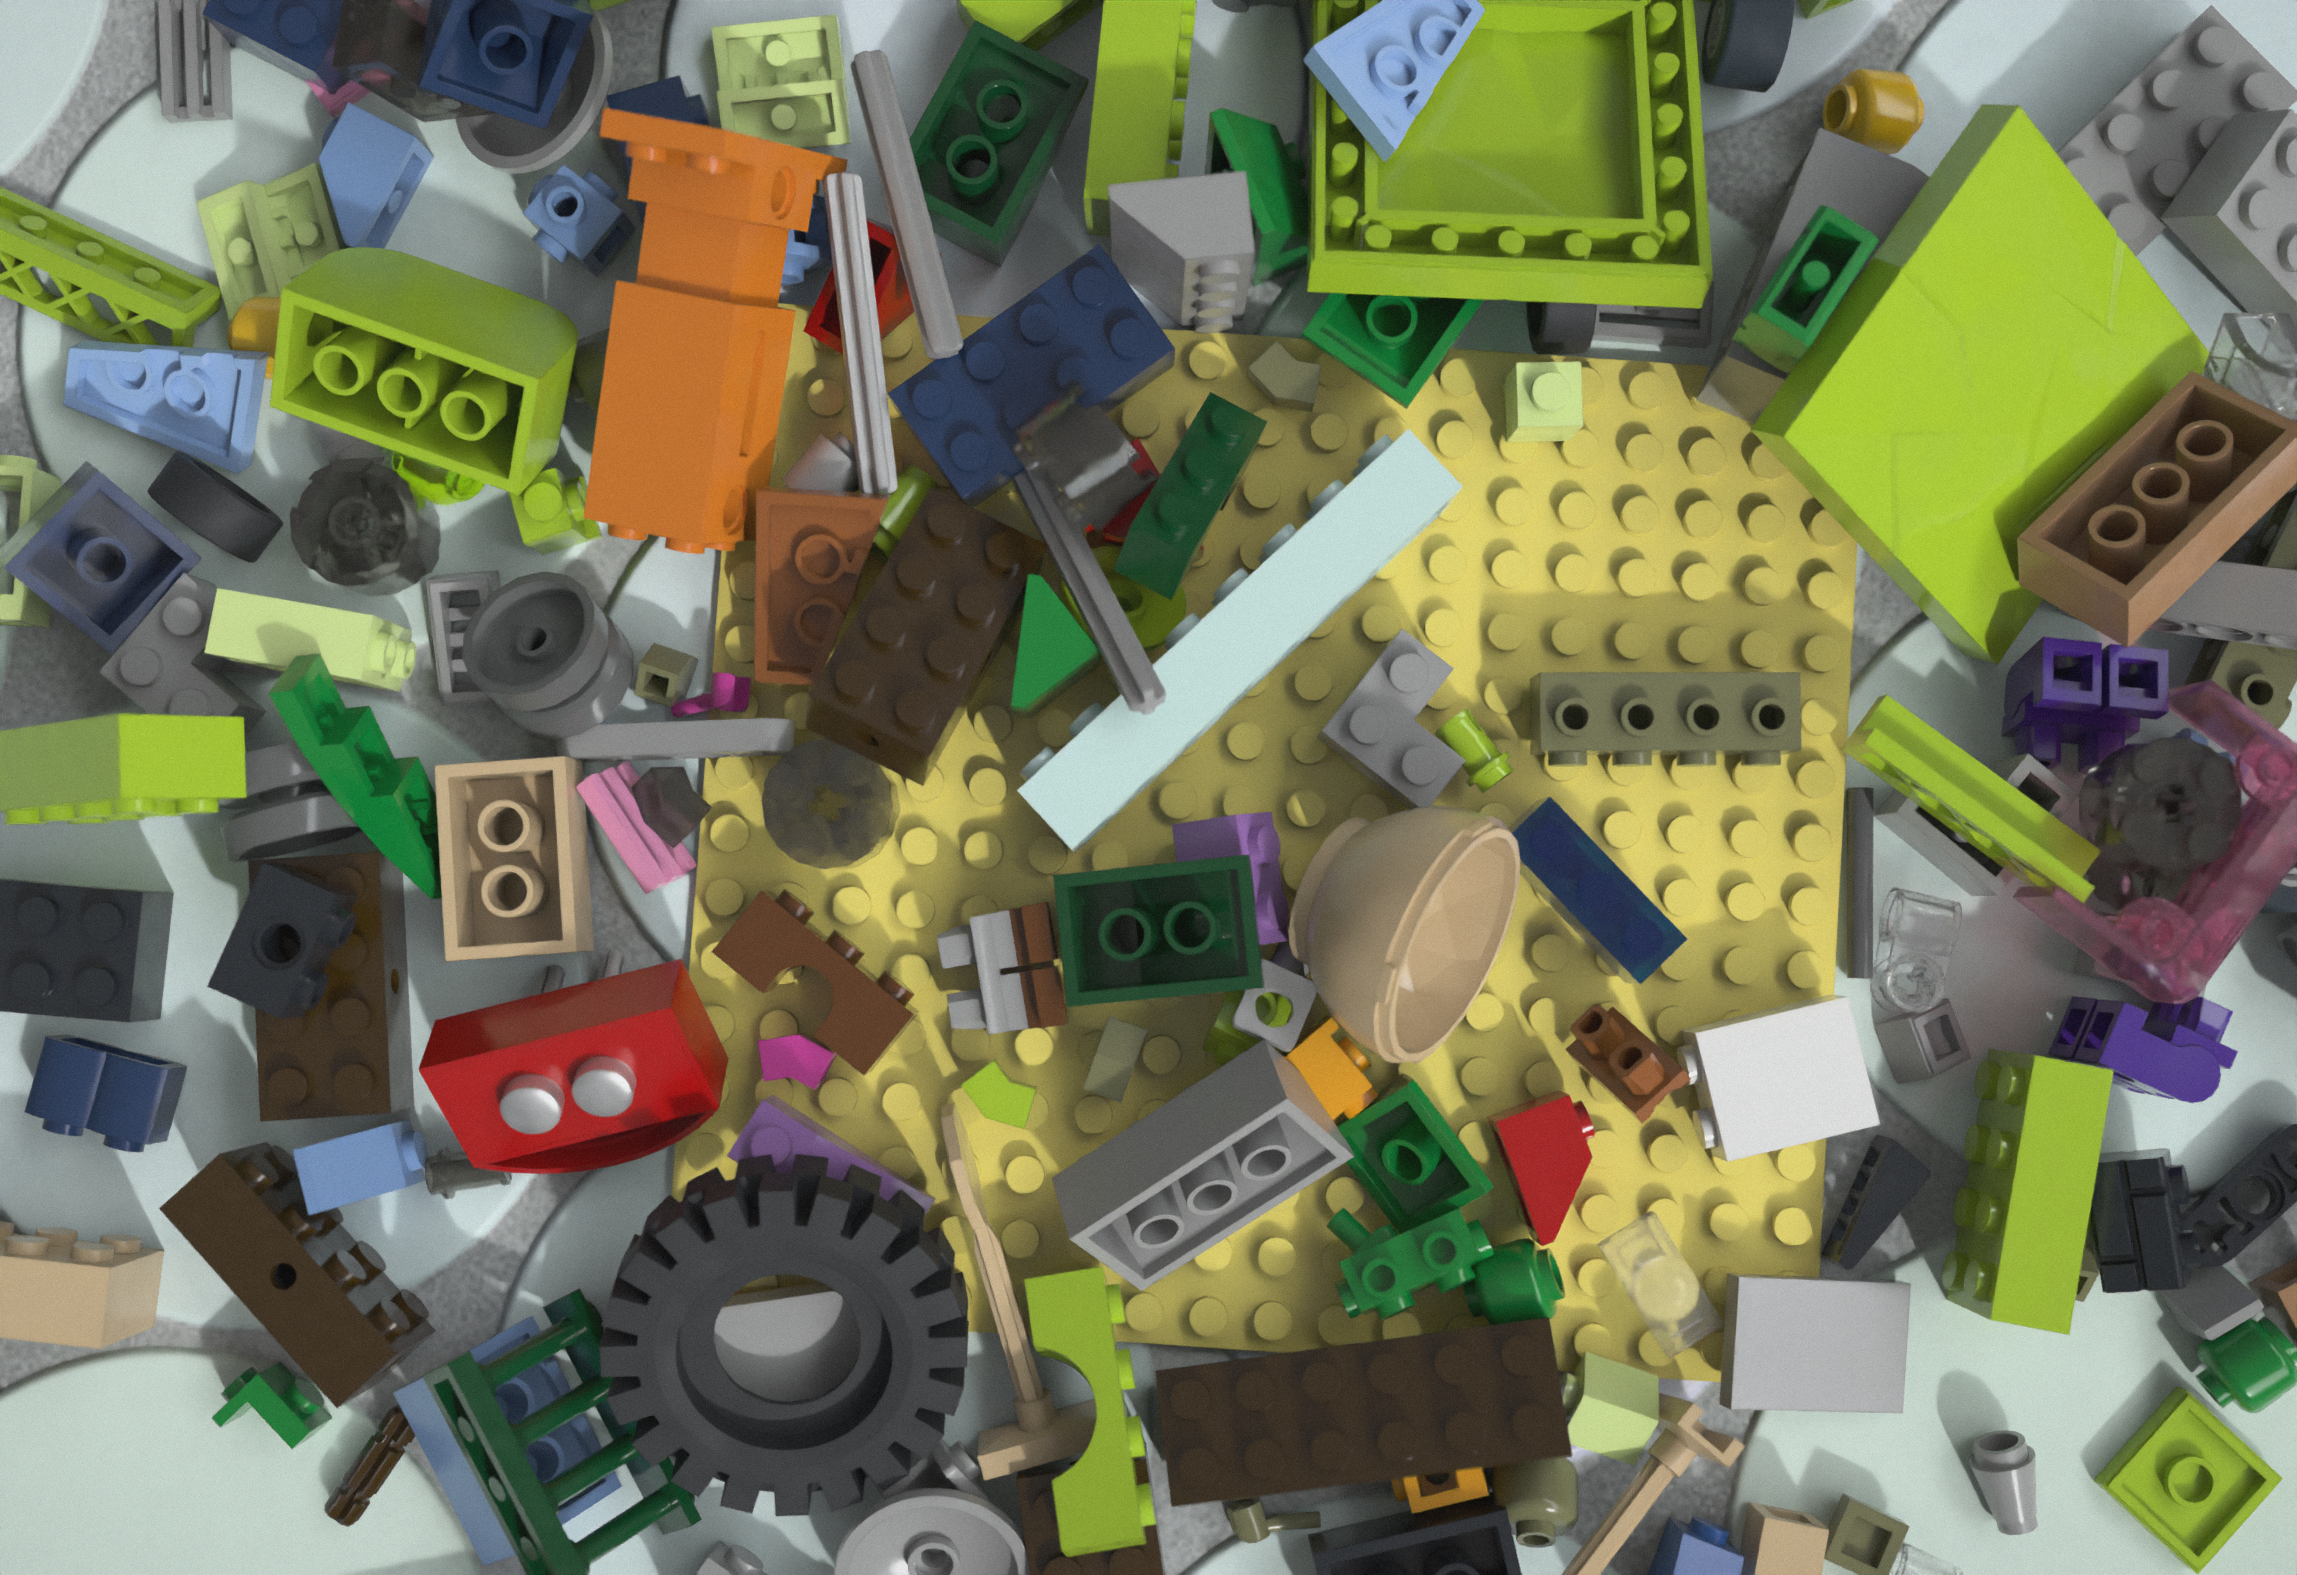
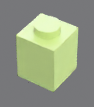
[1505,361,1583,442]
[1560,1351,1659,1466]

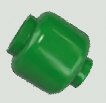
[1463,1238,1565,1325]
[2195,1316,2297,1413]

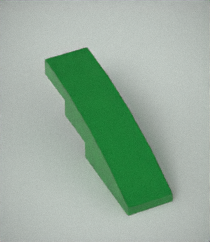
[268,653,442,899]

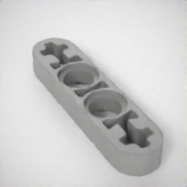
[555,718,796,762]

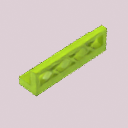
[0,186,222,347]
[1841,694,2101,904]

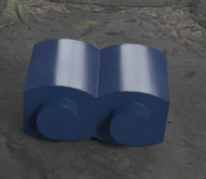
[24,1035,188,1152]

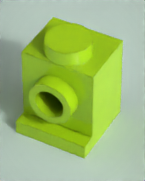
[509,468,603,555]

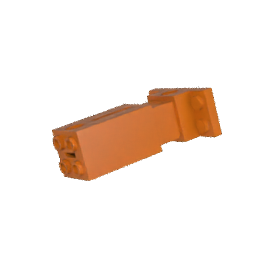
[583,108,848,554]

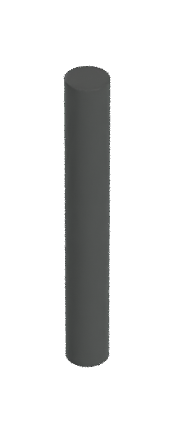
[1847,787,1874,979]

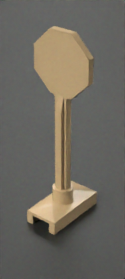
[940,1103,1096,1481]
[1561,1393,1745,1575]

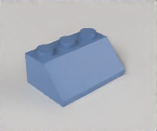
[393,1316,622,1566]

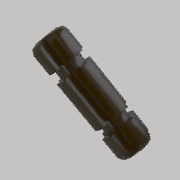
[324,1404,415,1527]

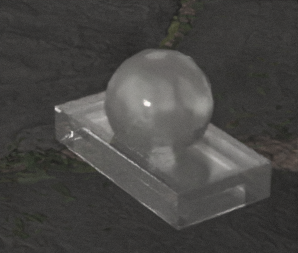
[1597,1210,1724,1359]

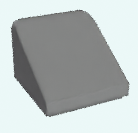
[1875,998,1971,1084]
[2160,1266,2264,1341]

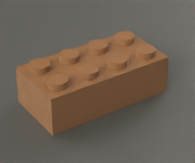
[2017,370,2297,648]

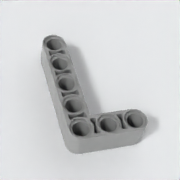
[2059,561,2297,650]

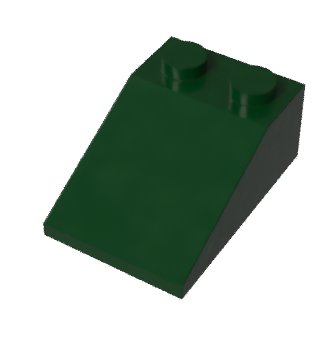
[909,20,1089,268]
[1053,854,1265,1007]

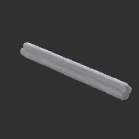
[850,50,963,359]
[823,172,898,494]
[1013,461,1166,715]

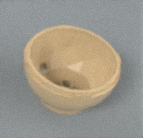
[1289,806,1520,1064]

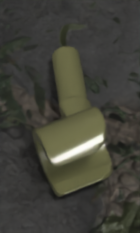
[1227,1498,1321,1543]

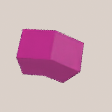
[758,1033,837,1090]

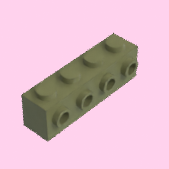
[2173,483,2297,741]
[1530,672,1801,767]

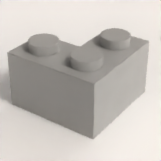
[99,573,267,736]
[1317,629,1466,809]
[1873,753,2079,896]

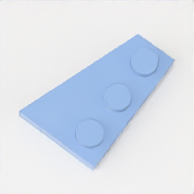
[1303,0,1485,163]
[63,341,268,474]

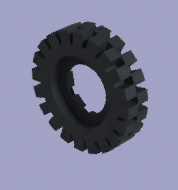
[599,1154,969,1516]

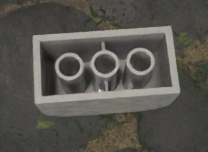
[1696,128,1929,424]

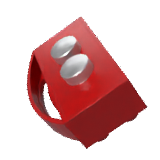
[418,950,729,1174]

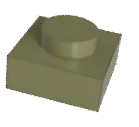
[1824,1493,1910,1575]

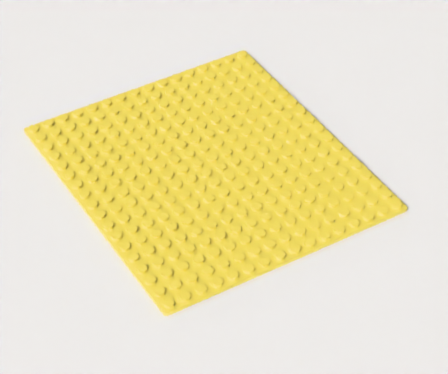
[671,303,1857,1382]

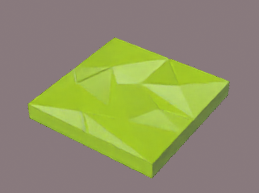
[1307,0,1713,309]
[1750,104,2213,665]

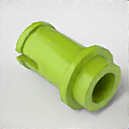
[1435,708,1514,793]

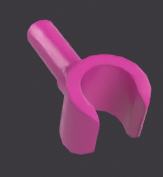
[671,672,751,718]

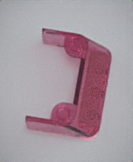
[2013,680,2297,1004]

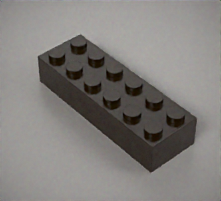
[1155,1317,1572,1507]

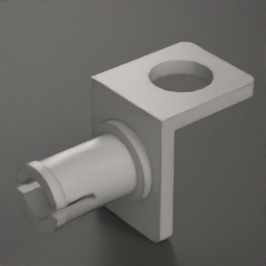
[1232,918,1317,1052]

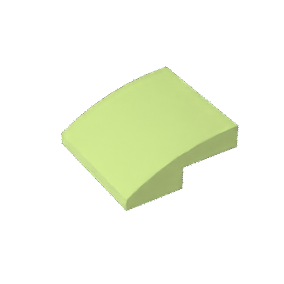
[711,15,851,148]
[196,163,350,321]

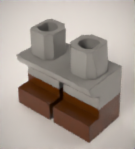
[937,901,1069,1035]

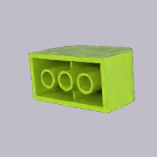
[269,247,578,495]

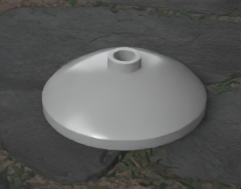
[455,9,613,174]
[834,1488,1030,1575]

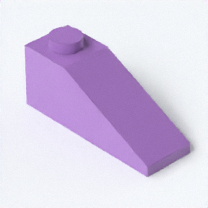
[727,1095,936,1215]

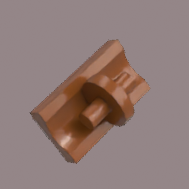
[1565,1004,1691,1124]

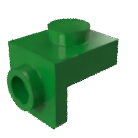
[211,1362,332,1449]

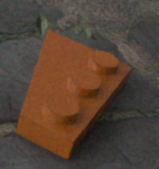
[754,486,891,686]

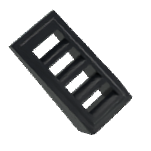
[1821,1135,1932,1271]

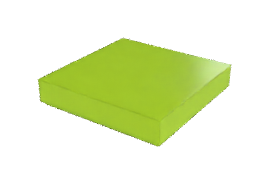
[2093,1386,2283,1574]

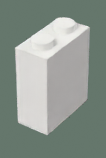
[1677,995,1880,1162]

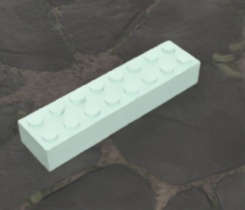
[1017,429,1463,853]

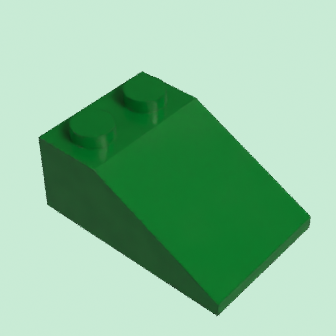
[1205,108,1308,287]
[1301,293,1486,409]

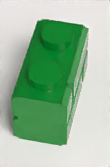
[1732,204,1879,373]

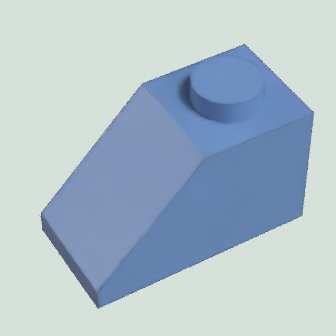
[318,102,434,249]
[293,1119,428,1215]

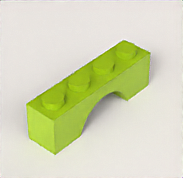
[1024,1266,1156,1557]

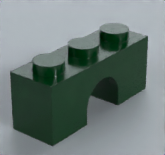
[1114,392,1267,601]

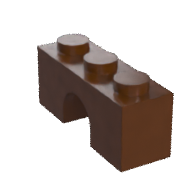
[712,889,919,1076]

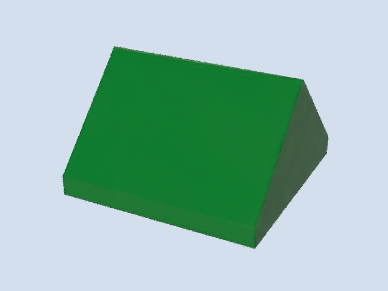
[1011,574,1101,719]
[1336,1073,1494,1234]

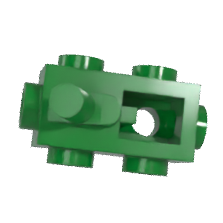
[1326,1208,1495,1321]

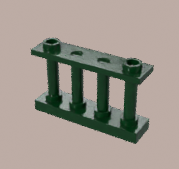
[422,1288,702,1575]

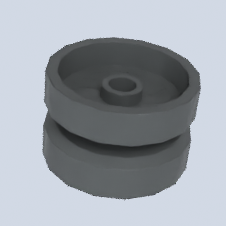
[462,571,633,740]
[219,741,363,862]

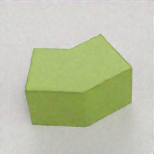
[961,1058,1037,1129]

